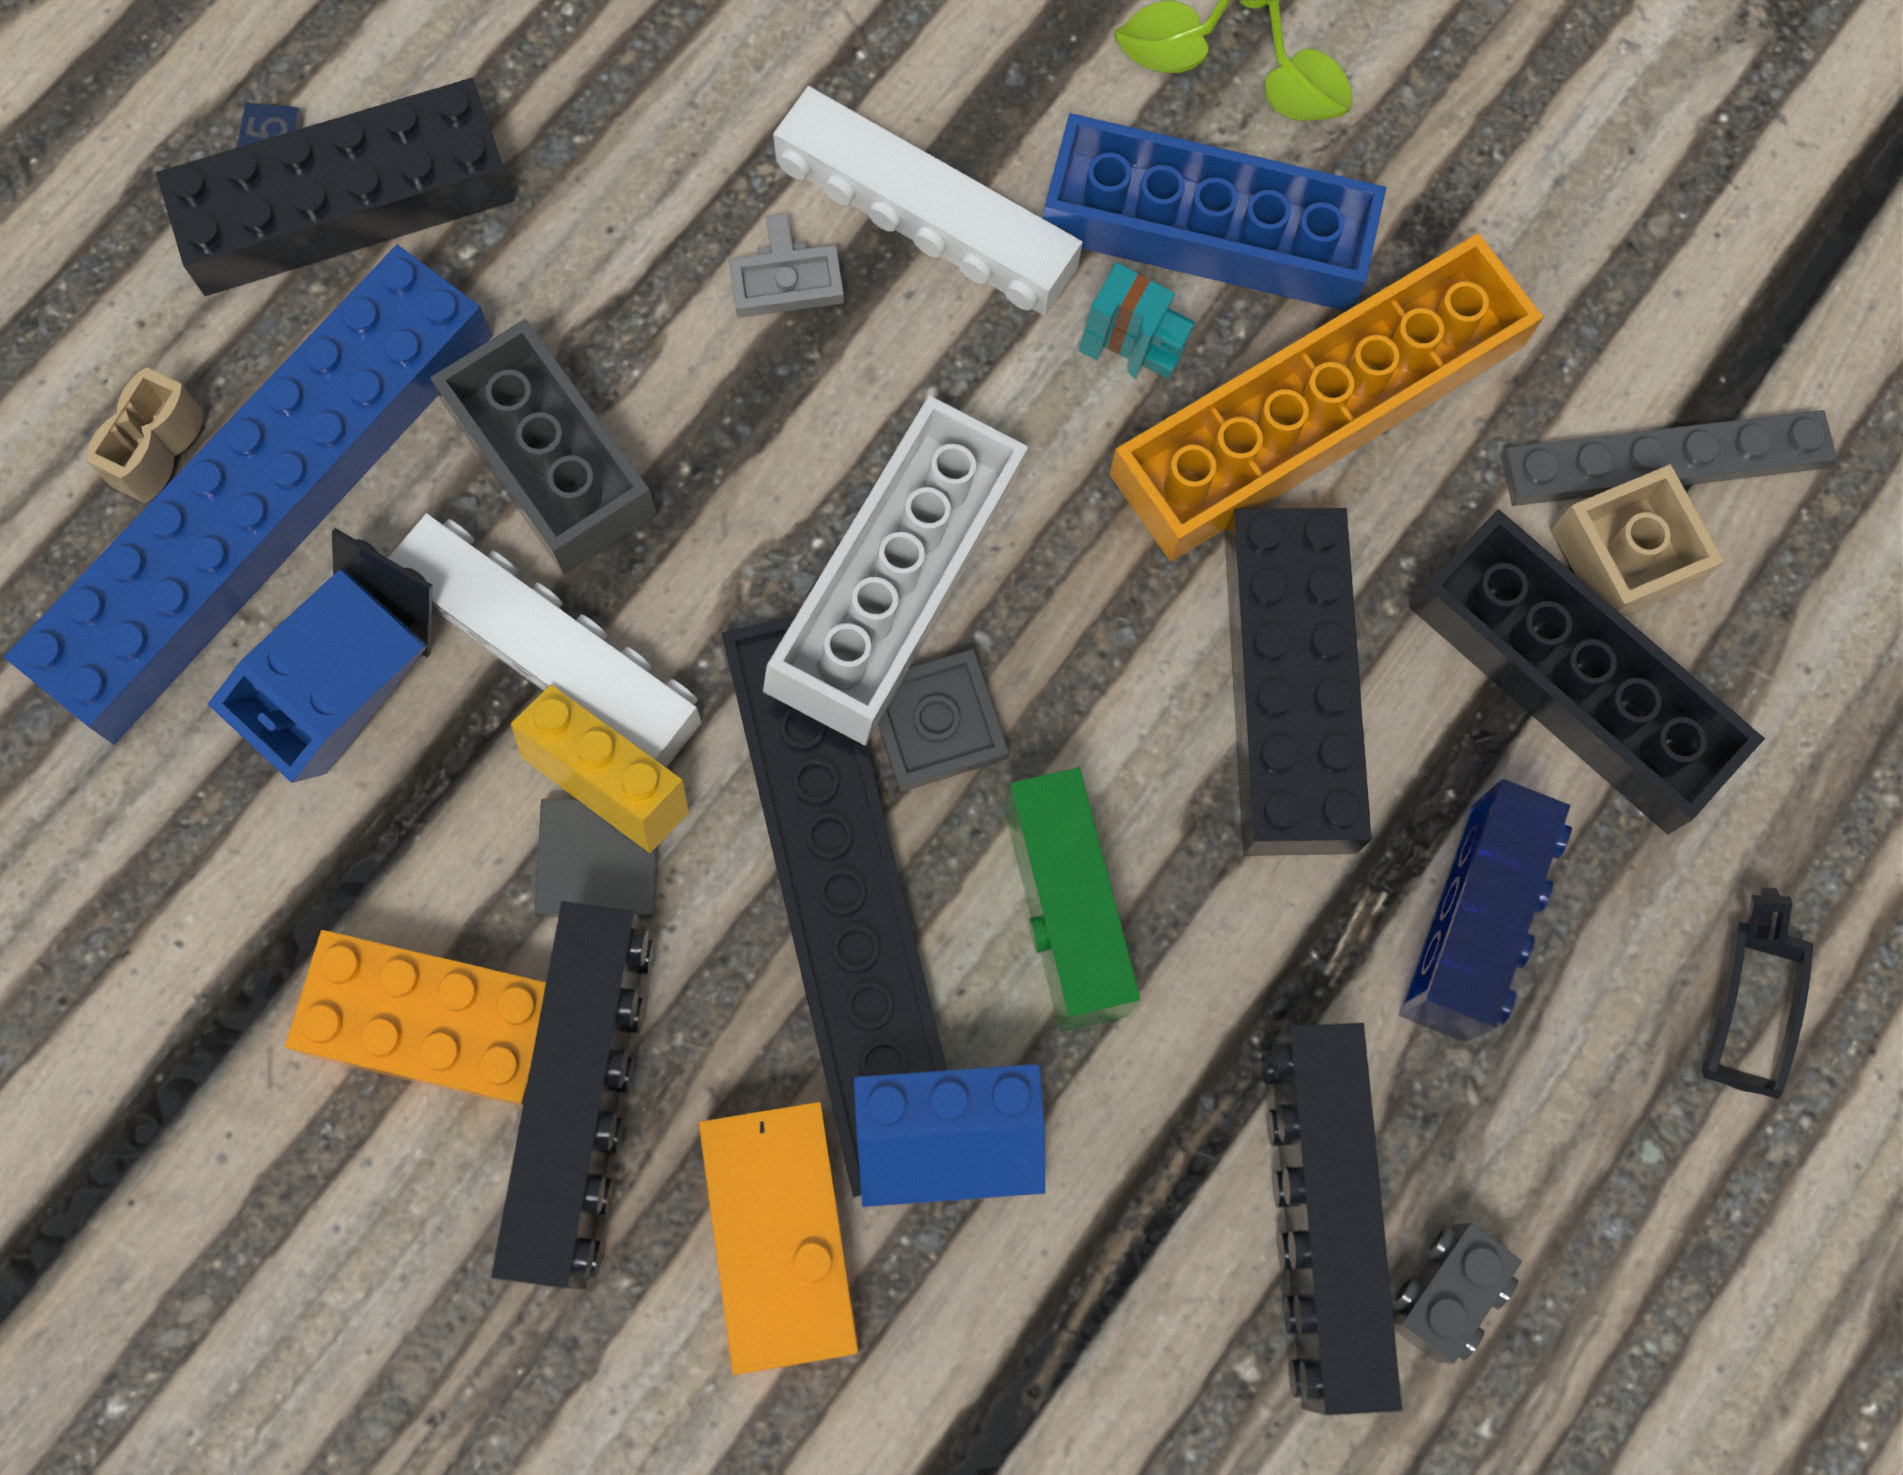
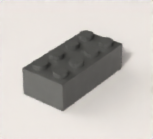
[430,318,657,574]

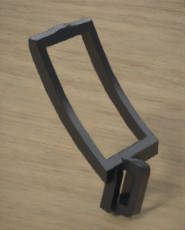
[1702,887,1813,1099]

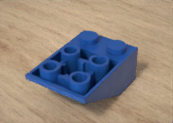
[207,569,427,783]

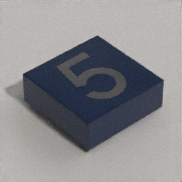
[237,102,303,148]

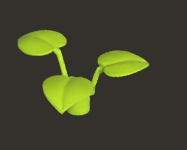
[1114,0,1353,121]

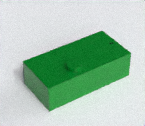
[1004,767,1141,1033]

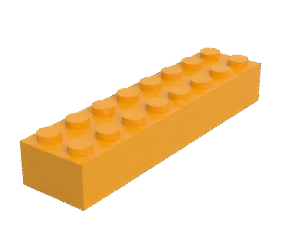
[1109,232,1544,562]

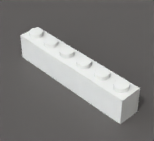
[773,86,1083,316]
[388,513,702,768]

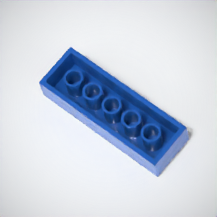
[1043,113,1387,311]

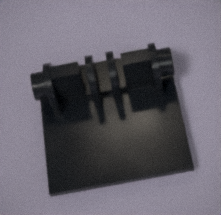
[332,528,433,658]

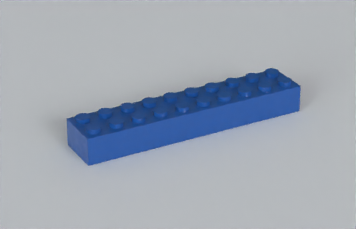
[4,244,493,745]

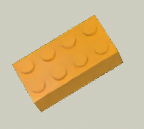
[284,930,546,1108]

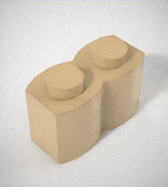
[86,367,203,503]

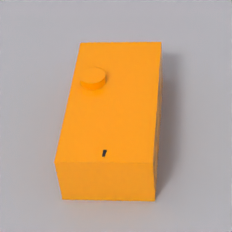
[699,1102,860,1376]

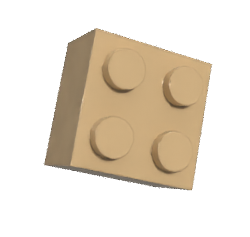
[1551,464,1725,616]

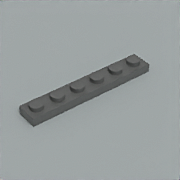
[1501,410,1838,506]

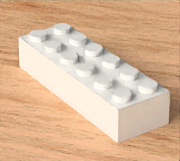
[763,395,1028,746]

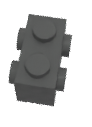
[1392,1222,1523,1364]

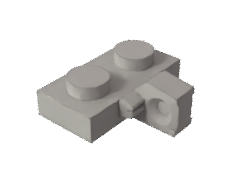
[729,213,844,318]

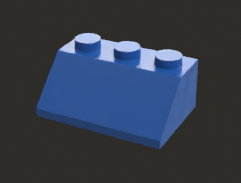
[854,1064,1046,1207]

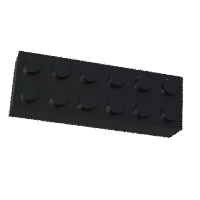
[156,77,515,297]
[1224,508,1372,856]
[1409,509,1765,835]
[491,901,655,1289]
[1262,1023,1403,1415]

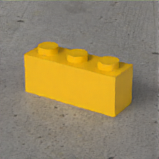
[511,684,689,853]

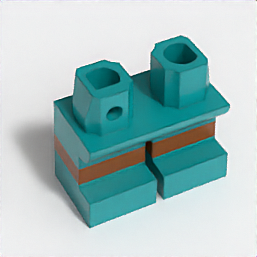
[1079,262,1196,379]

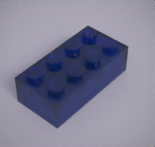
[1398,778,1572,1042]

